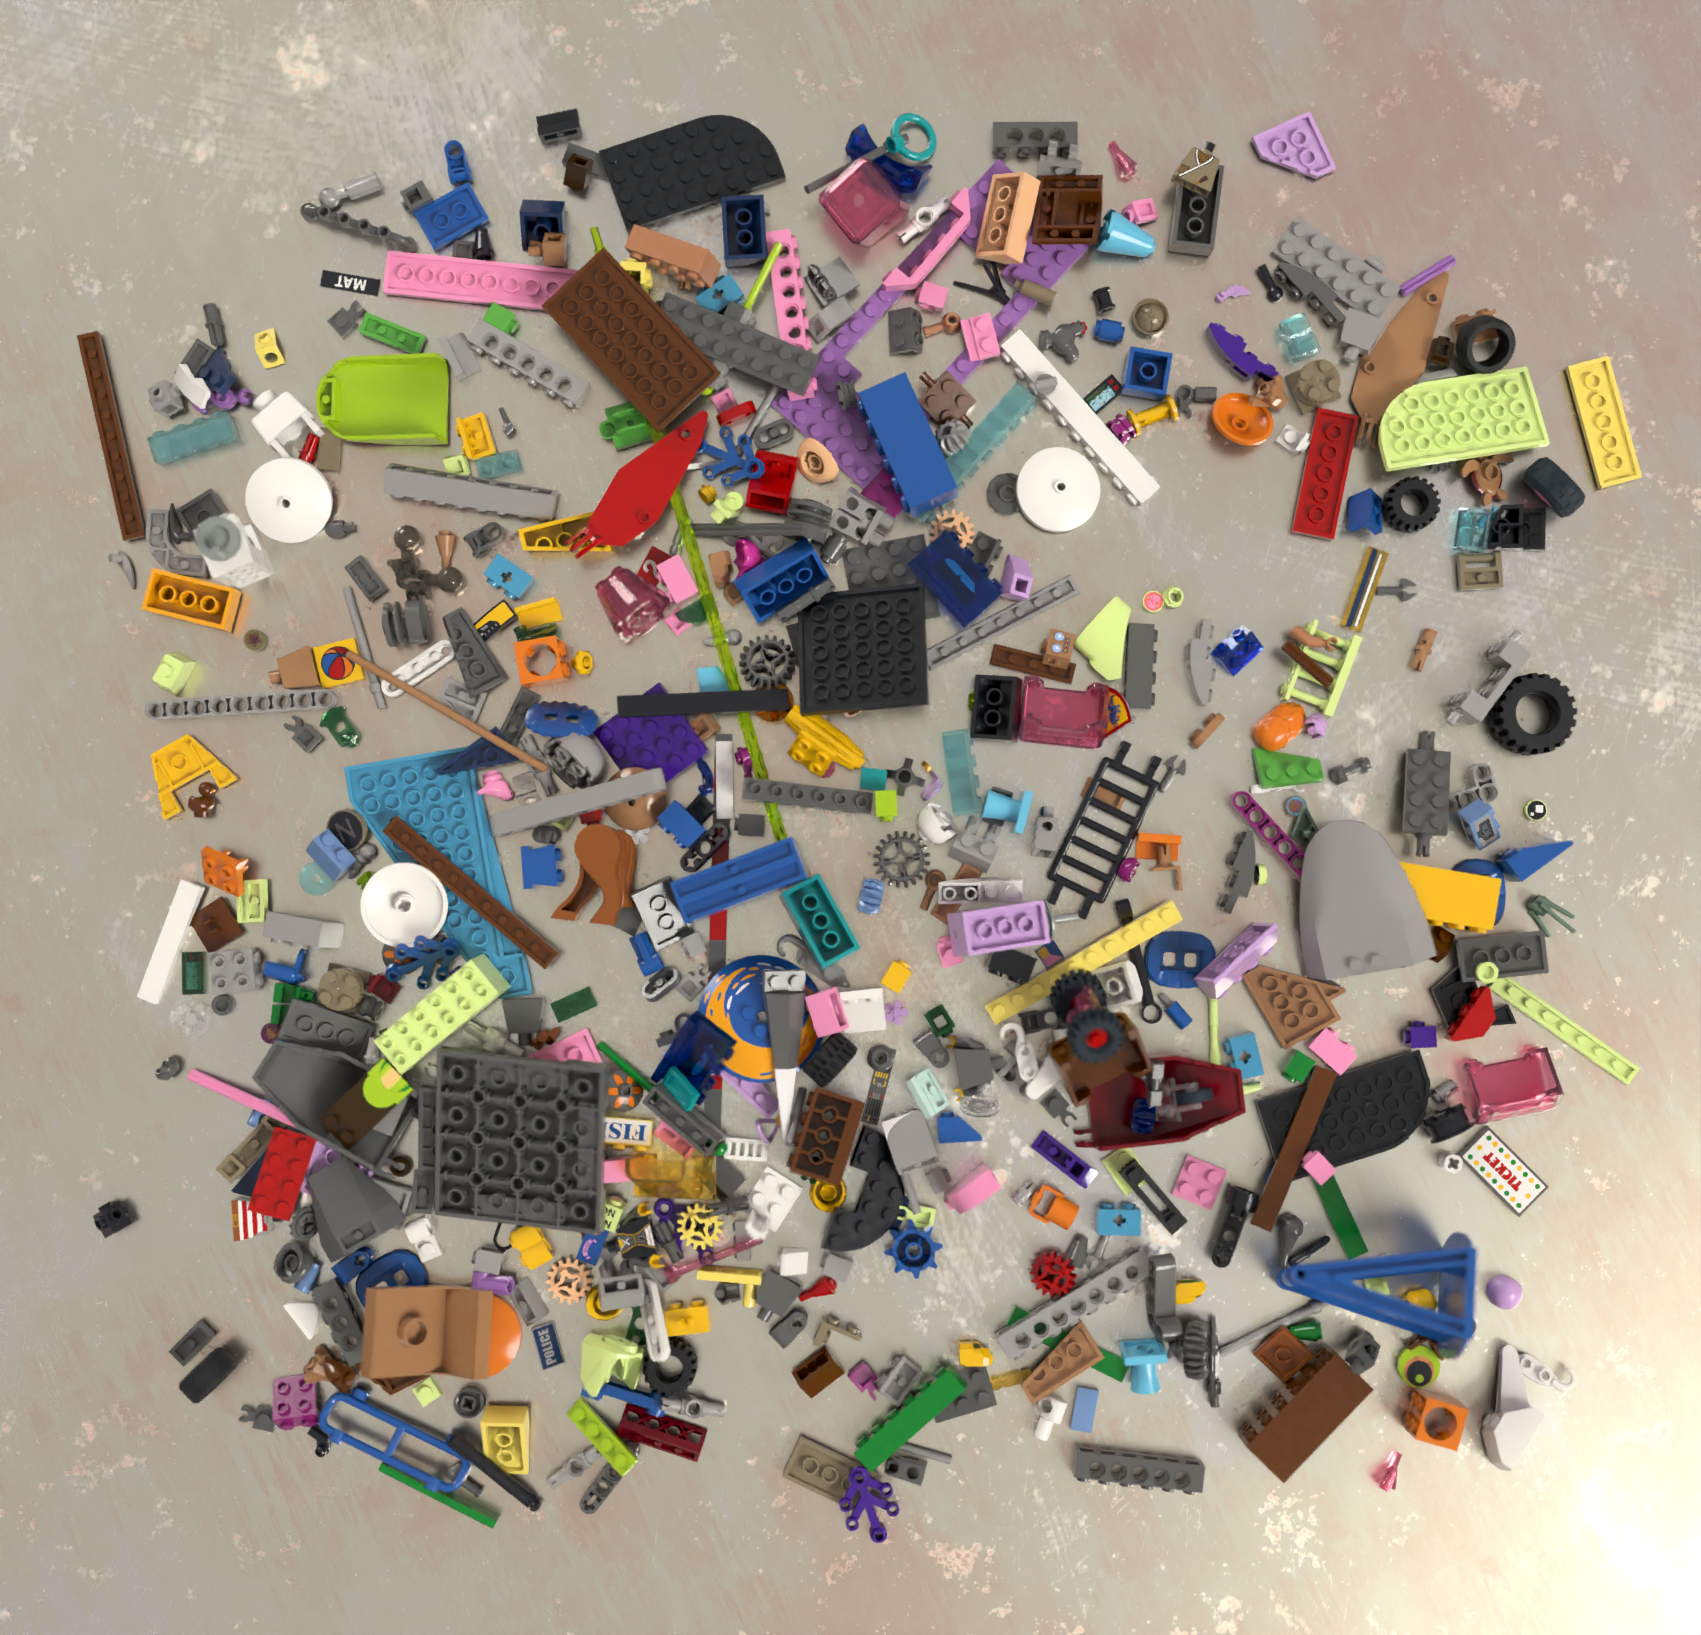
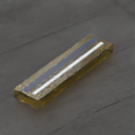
[1339,546,1389,633]

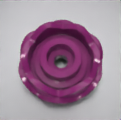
[1118,857,1140,883]

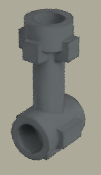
[1330,757,1372,785]

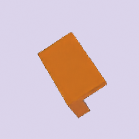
[1135,833,1182,861]

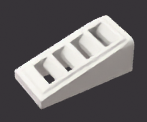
[724,1136,769,1162]

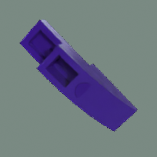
[1206,322,1279,381]

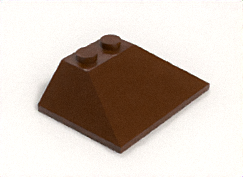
[1032,175,1103,244]

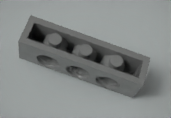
[992,122,1078,157]
[311,1276,364,1367]

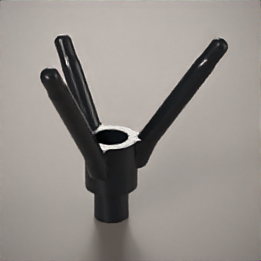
[953,261,1010,304]

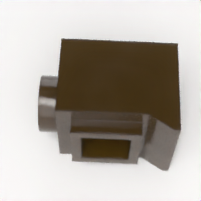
[1425,336,1455,370]

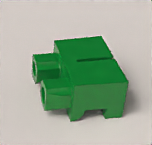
[270,982,315,1024]

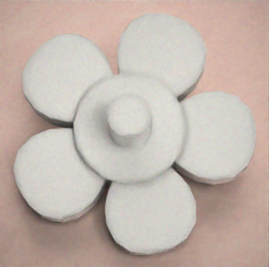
[626,828,650,845]

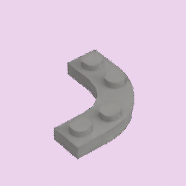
[146,508,208,578]

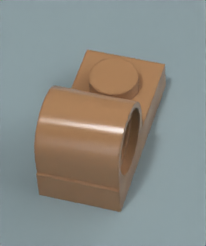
[690,714,721,741]

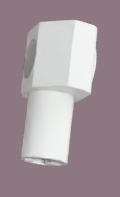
[1033,1393,1067,1441]

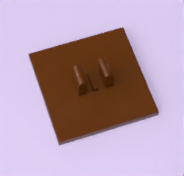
[191,896,244,952]

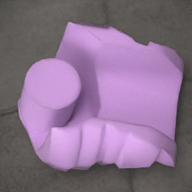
[1304,713,1327,739]

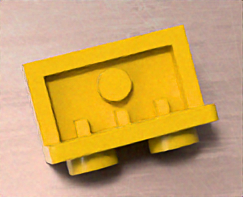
[455,412,497,461]

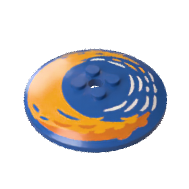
[698,955,823,1083]

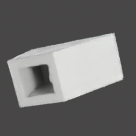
[777,1247,808,1276]

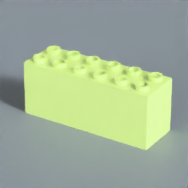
[374,954,511,1074]

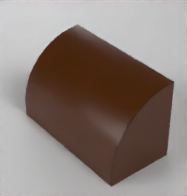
[791,1346,845,1399]

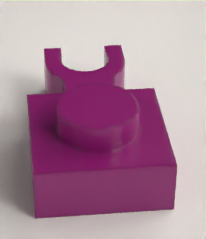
[847,1361,879,1401]

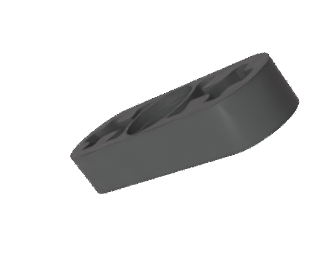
[680,823,731,872]

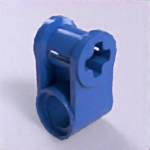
[444,140,473,185]
[331,1247,374,1286]

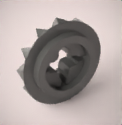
[288,1207,318,1241]

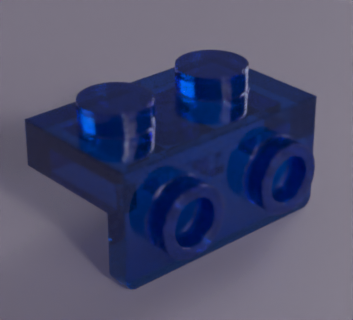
[1211,625,1264,677]

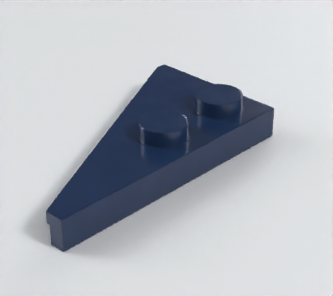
[435,726,521,775]

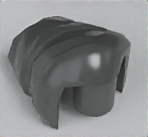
[532,826,559,844]
[714,1282,741,1305]

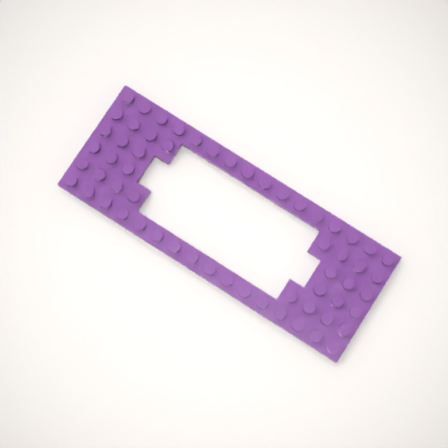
[771,158,1091,490]

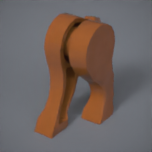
[551,824,636,925]

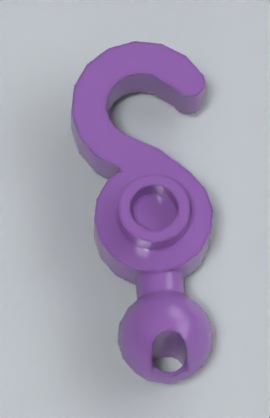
[192,388,254,414]

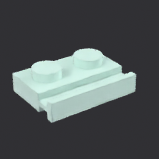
[906,1067,950,1119]

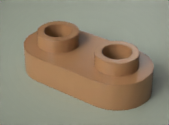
[1190,712,1225,749]

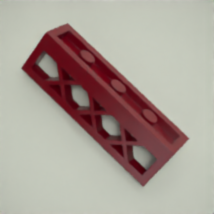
[616,1403,707,1462]

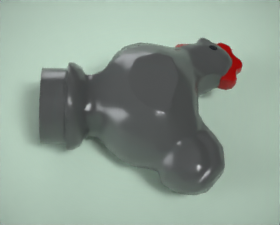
[1039,320,1088,361]

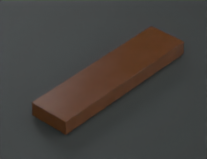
[989,644,1076,685]

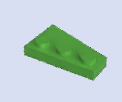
[1252,748,1325,789]

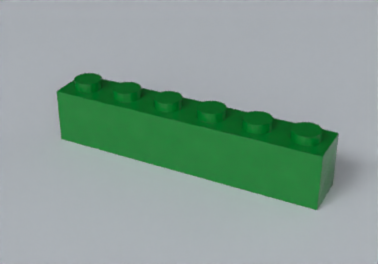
[854,1365,967,1473]

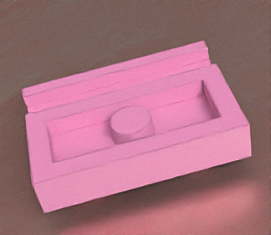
[960,313,1000,363]

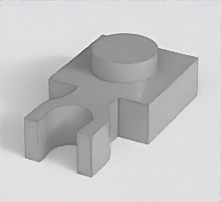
[675,963,713,1002]

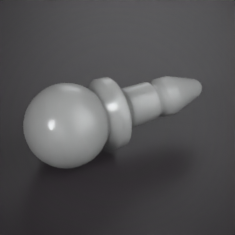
[702,629,742,646]
[348,843,376,879]

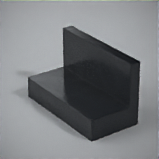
[536,108,582,143]

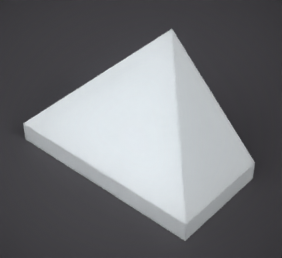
[283,1300,321,1340]

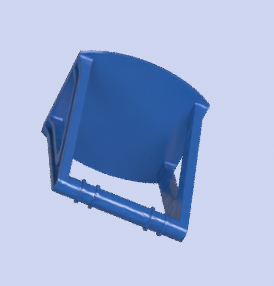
[1275,1232,1477,1360]

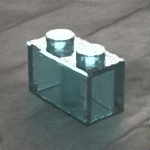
[1453,507,1492,553]

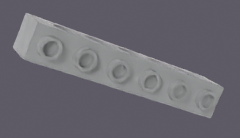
[467,318,591,408]

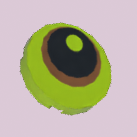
[1396,1344,1440,1388]

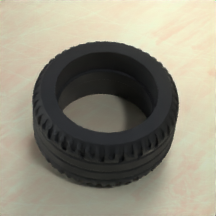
[1455,315,1516,374]
[179,1347,237,1404]

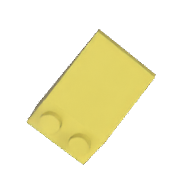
[481,1405,530,1474]

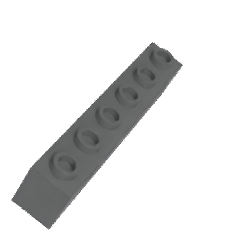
[741,777,873,815]
[1072,1446,1205,1495]

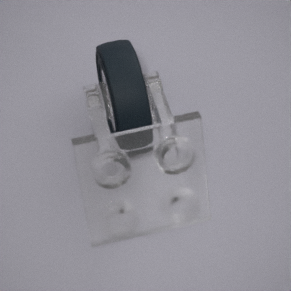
[1153,1078,1214,1121]

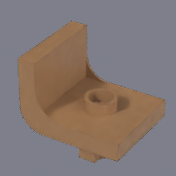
[360,1285,493,1380]

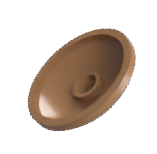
[605,767,667,830]

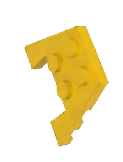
[151,734,238,820]

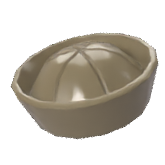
[1132,298,1169,335]

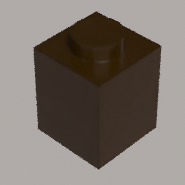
[563,153,594,192]

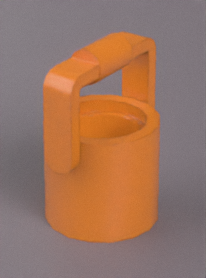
[1029,1184,1080,1230]

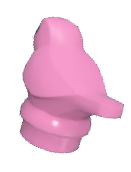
[477,770,515,801]

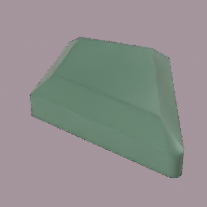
[1291,806,1318,848]

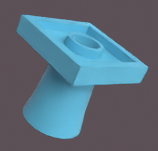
[981,789,1033,835]
[1119,1338,1168,1395]

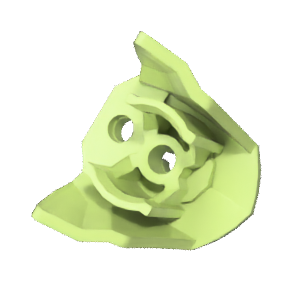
[580,1333,644,1397]

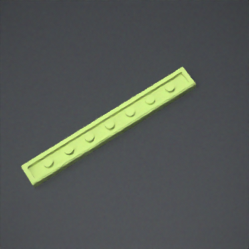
[1487,977,1640,1086]

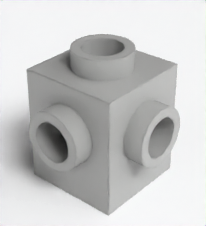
[148,379,184,418]

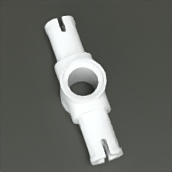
[896,194,952,244]

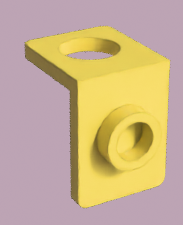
[254,328,285,369]

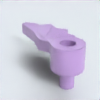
[1215,284,1251,303]

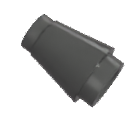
[1066,1235,1088,1269]

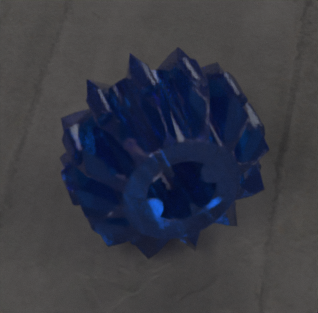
[1130,1097,1156,1134]

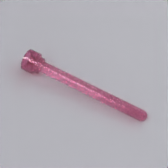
[664,1238,763,1284]

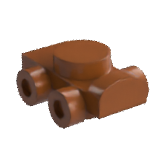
[530,1027,560,1050]

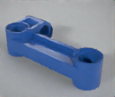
[580,1380,670,1417]

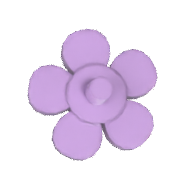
[884,1000,909,1025]

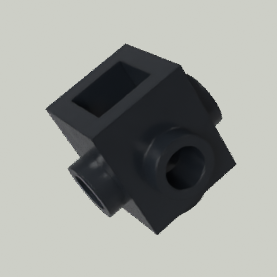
[93,1201,132,1238]

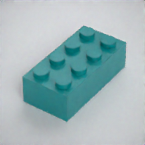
[779,873,860,972]

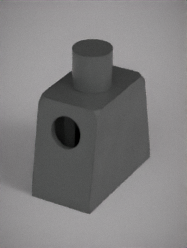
[502,997,545,1046]
[755,1266,803,1323]

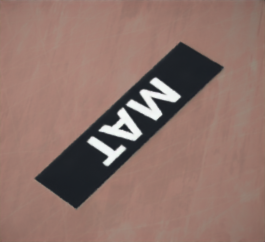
[320,270,381,296]

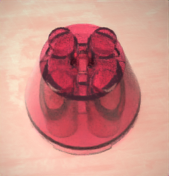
[595,566,670,642]

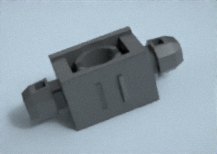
[1344,1331,1381,1375]

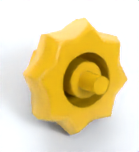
[570,650,593,675]

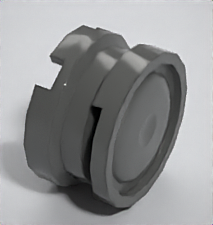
[836,379,857,411]
[453,1385,486,1419]

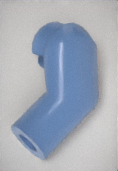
[247,1099,273,1128]

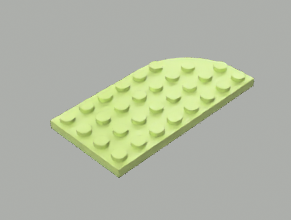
[1378,366,1550,472]

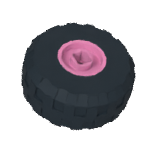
[1523,457,1585,518]

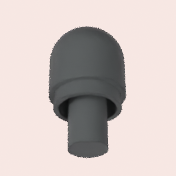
[325,520,355,538]

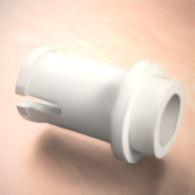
[364,1036,381,1064]

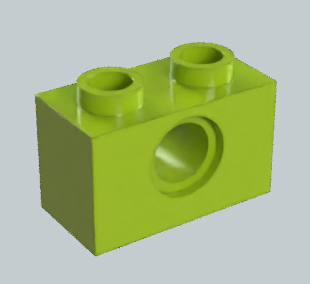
[874,790,898,822]

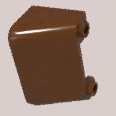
[1048,1012,1153,1108]

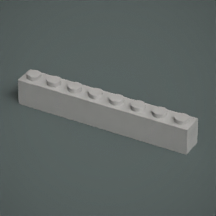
[384,463,558,522]

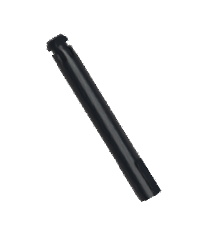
[447,1431,542,1512]

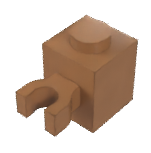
[528,232,568,268]

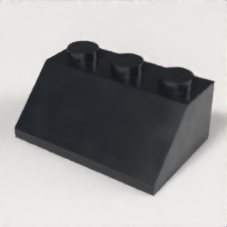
[970,674,1023,743]

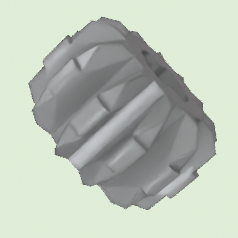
[935,418,971,456]

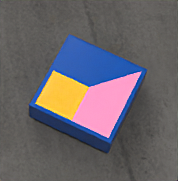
[1035,940,1064,969]

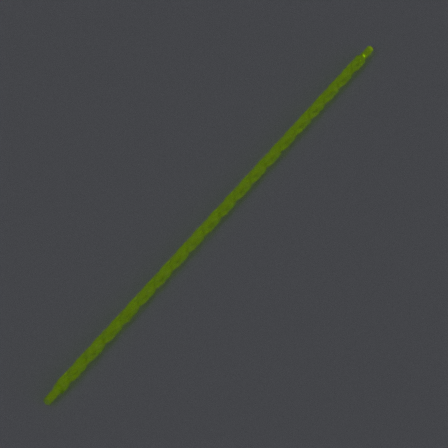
[590,226,787,842]

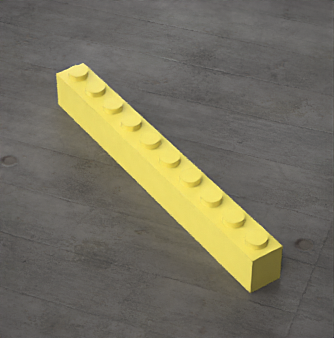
[985,900,1183,1025]

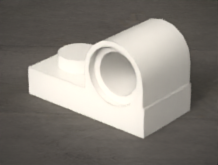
[405,1214,443,1263]

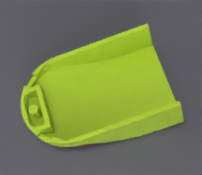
[316,353,449,445]

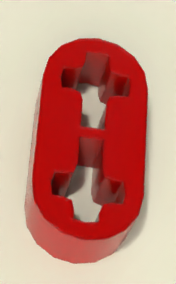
[716,400,757,427]

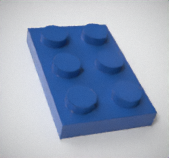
[413,182,490,251]

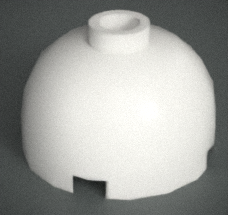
[917,801,958,844]

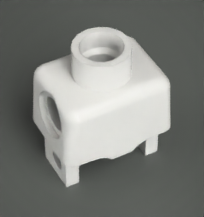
[251,389,325,458]

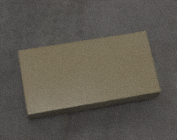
[317,427,342,472]

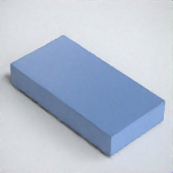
[1069,1385,1099,1433]

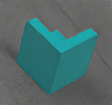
[860,767,887,791]

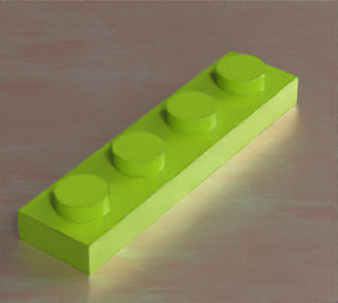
[566,1398,639,1476]

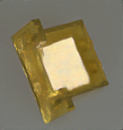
[625,1153,716,1200]

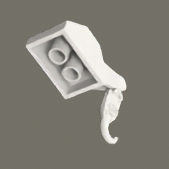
[1000,1022,1068,1099]
[1482,1345,1577,1471]

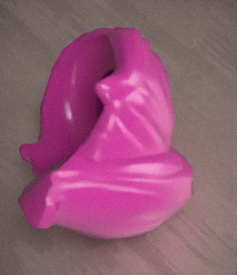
[733,537,766,578]

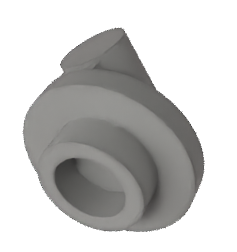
[1364,254,1386,273]
[1035,374,1058,396]

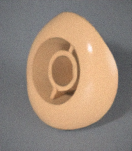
[797,438,838,484]

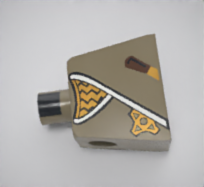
[1171,141,1220,198]

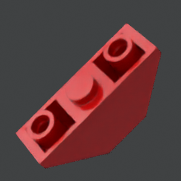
[1445,986,1496,1042]

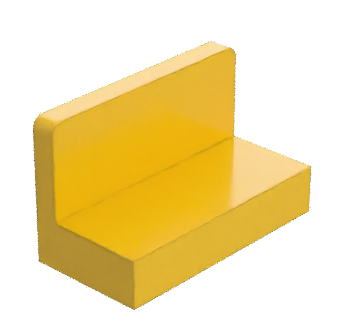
[514,597,563,631]

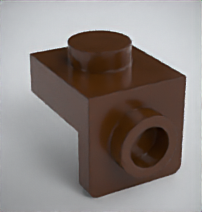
[1429,926,1455,963]

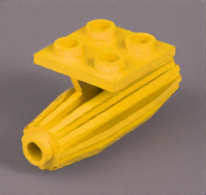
[784,704,866,778]

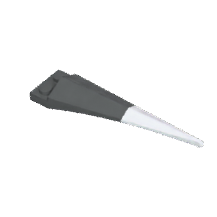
[762,969,806,1143]

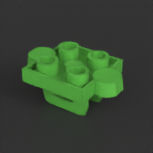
[599,401,657,451]

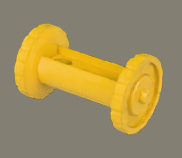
[1126,394,1179,437]

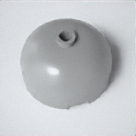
[543,732,605,789]

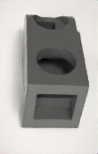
[884,1454,927,1486]

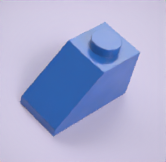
[937,1111,982,1144]

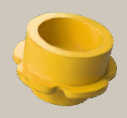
[698,484,717,504]

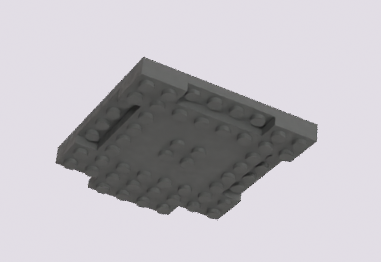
[418,1046,609,1235]

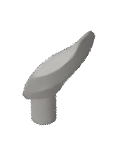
[108,550,135,589]

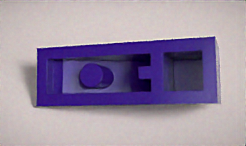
[1031,1130,1098,1189]

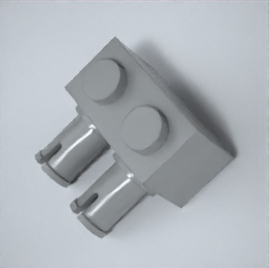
[948,815,1001,873]
[598,1261,645,1311]

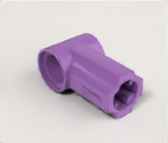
[472,1270,515,1296]

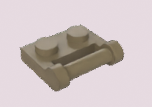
[1456,550,1503,591]

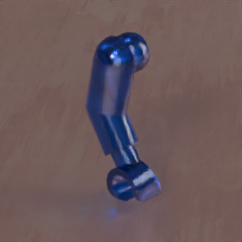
[696,756,714,796]

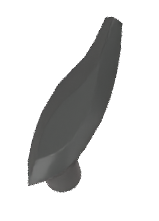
[169,503,191,544]

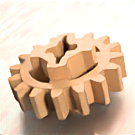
[929,509,975,556]
[546,1256,593,1305]

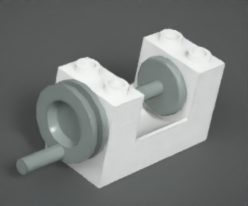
[193,513,276,590]

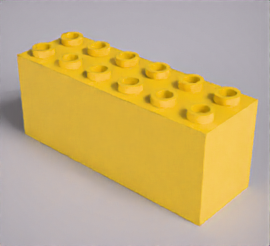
[1400,862,1502,934]

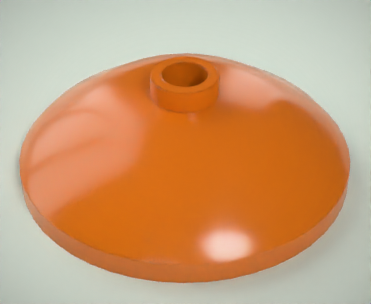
[1212,393,1274,446]

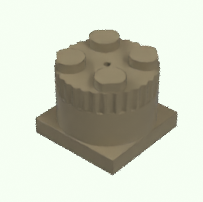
[1285,359,1342,415]
[318,963,372,1014]

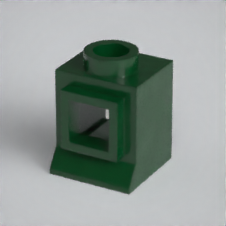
[924,1003,955,1038]

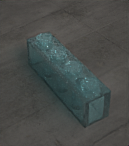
[147,411,241,466]
[941,729,982,817]

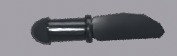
[1288,1236,1330,1266]

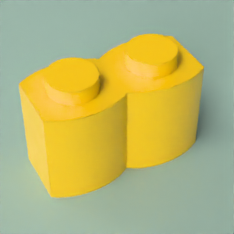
[509,1225,555,1270]

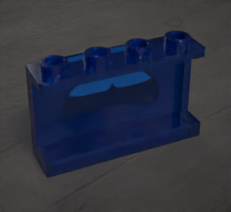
[907,529,1003,628]
[650,1010,737,1106]

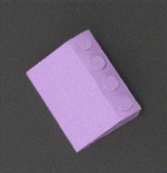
[1193,922,1278,999]

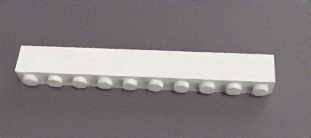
[1000,329,1160,507]

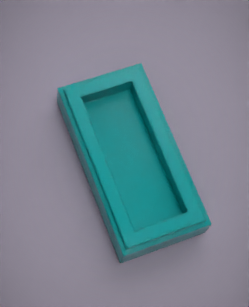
[662,1066,700,1111]

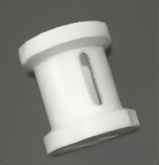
[1438,1152,1463,1173]

